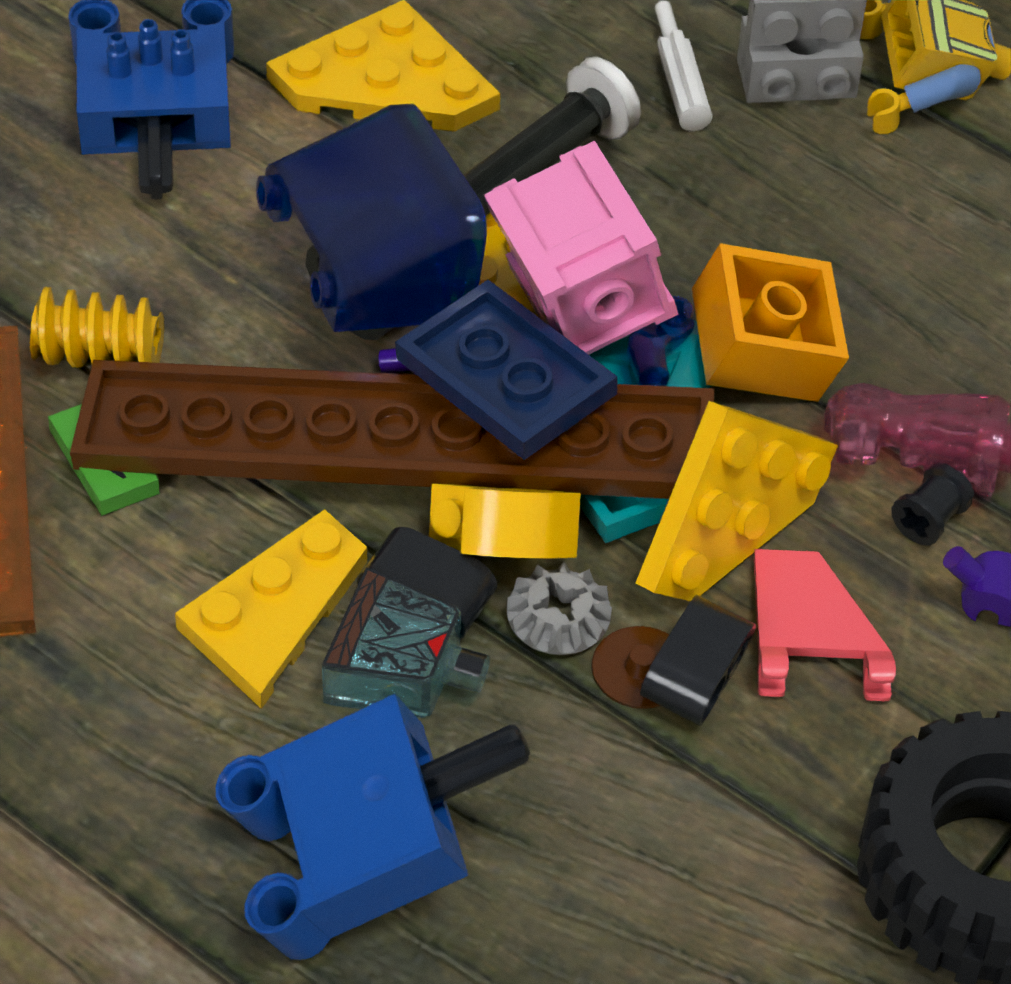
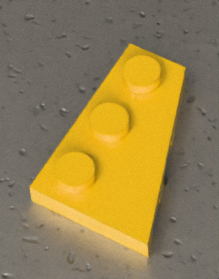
[175,509,367,709]

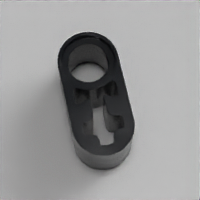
[357,527,497,641]
[640,595,756,726]

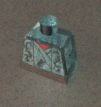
[322,567,490,718]

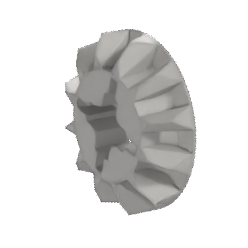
[507,561,612,655]

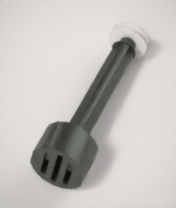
[305,57,641,340]

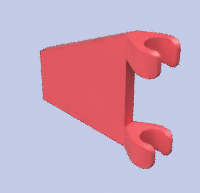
[754,549,896,701]

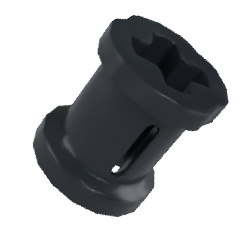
[891,463,974,546]

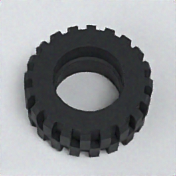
[857,711,1011,984]

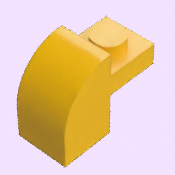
[429,484,581,558]

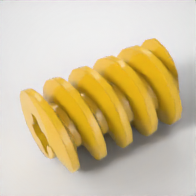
[30,286,165,368]

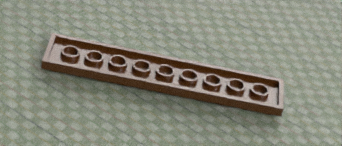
[70,360,714,499]

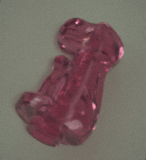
[824,383,1011,498]

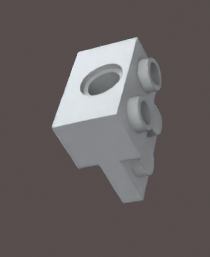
[737,0,867,103]

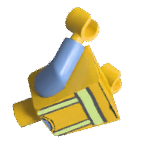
[860,0,1011,134]

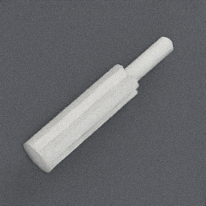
[655,1,712,131]

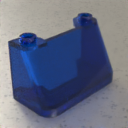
[256,104,487,332]

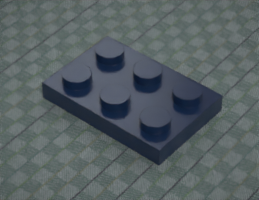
[395,280,617,460]

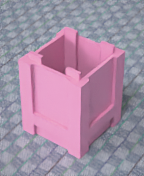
[484,141,678,356]

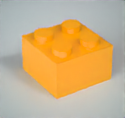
[692,243,849,402]

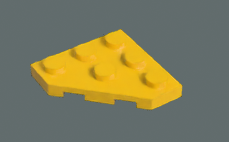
[266,0,501,132]
[635,401,838,601]

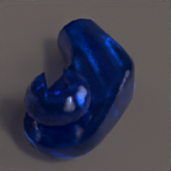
[626,296,694,386]

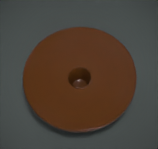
[592,626,669,709]

